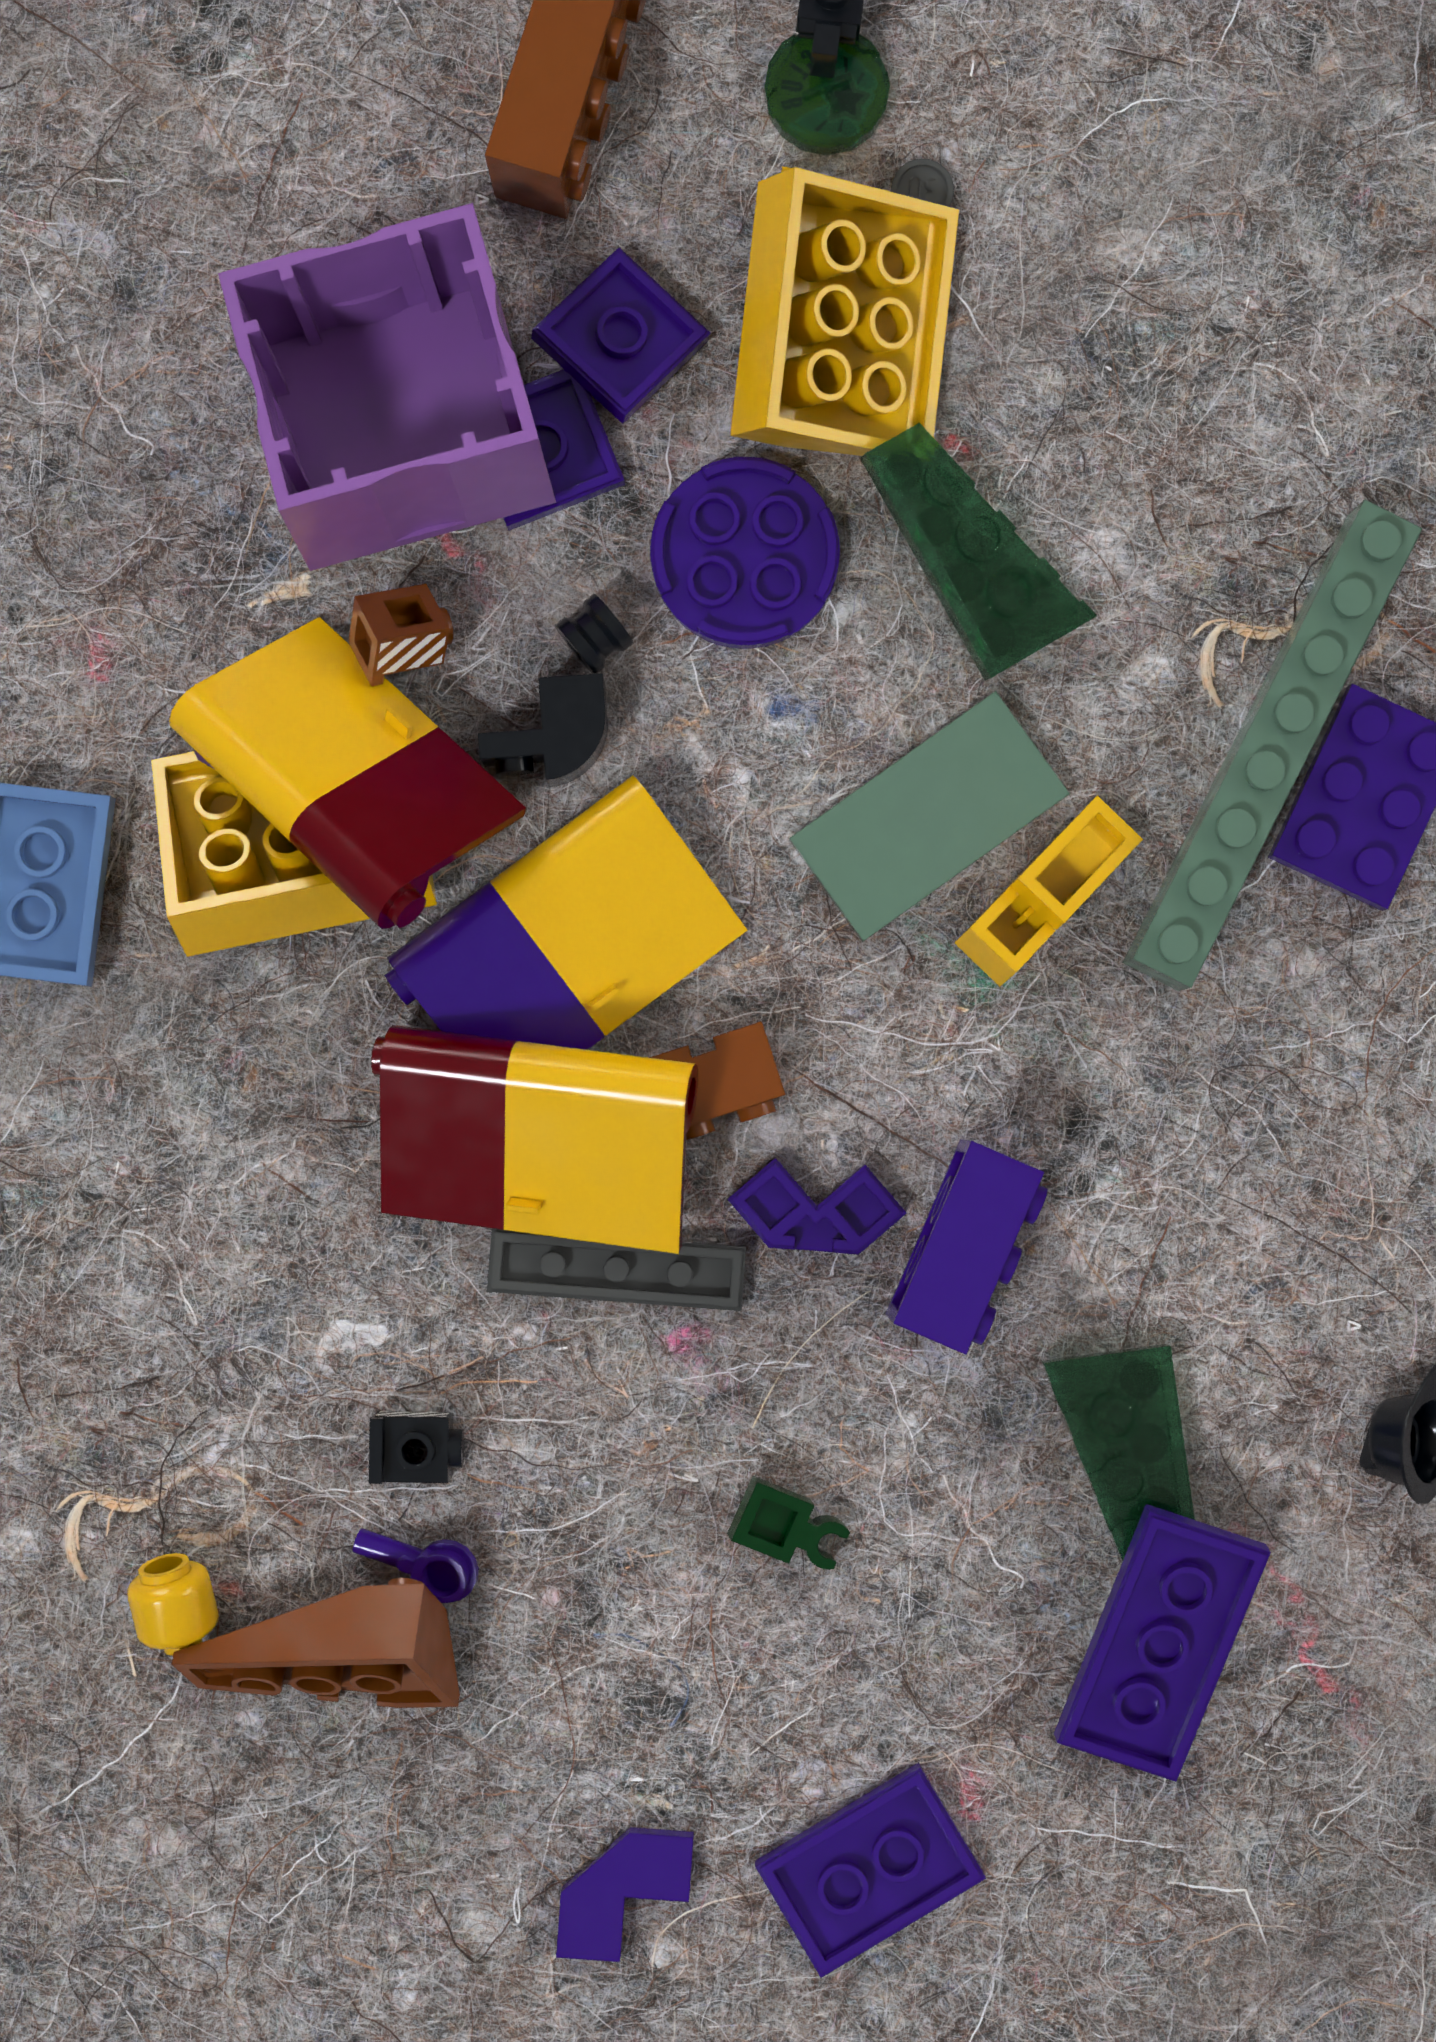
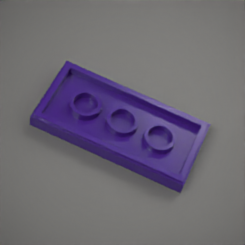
[1054,1504,1271,1782]

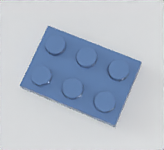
[0,783,116,987]

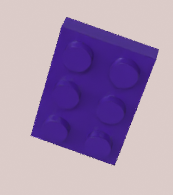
[1267,683,1436,911]

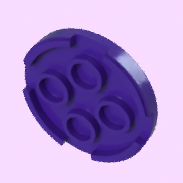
[650,457,840,649]

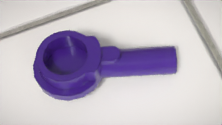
[352,1528,479,1603]

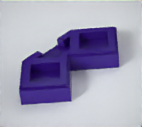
[727,1158,906,1255]
[556,1827,694,1962]

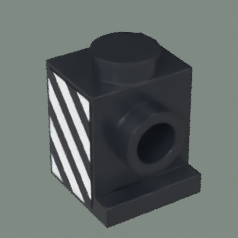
[369,1411,465,1484]

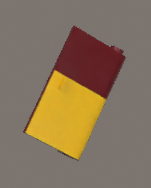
[169,617,526,929]
[371,1025,698,1254]

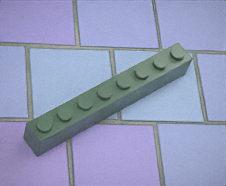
[1122,500,1422,991]

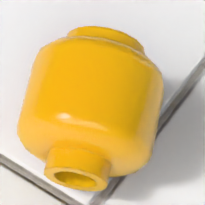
[127,1553,219,1656]

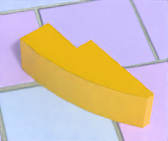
[954,795,1143,987]

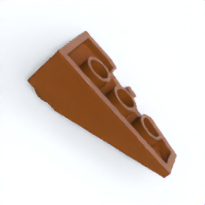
[171,1578,460,1708]

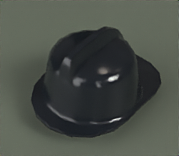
[1359,1364,1436,1504]

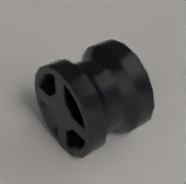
[555,594,634,674]

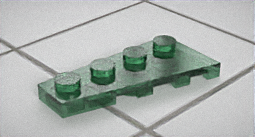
[860,423,1097,680]
[1041,1344,1195,1563]

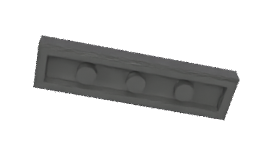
[487,1228,746,1311]

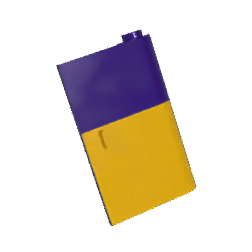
[384,775,748,1050]

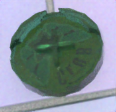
[764,33,890,156]

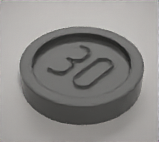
[891,159,954,207]

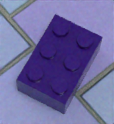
[885,1139,1048,1355]

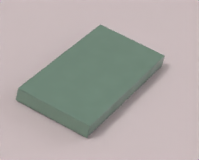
[789,691,1070,942]

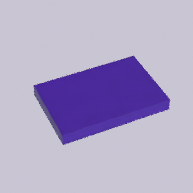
[755,1762,986,1978]

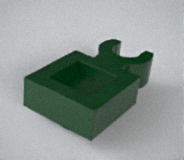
[727,1476,850,1570]

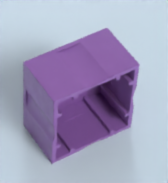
[218,203,556,571]

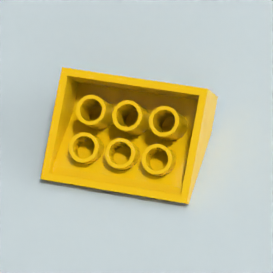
[730,167,959,463]
[151,751,437,957]

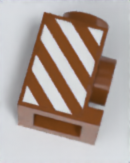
[348,584,453,686]

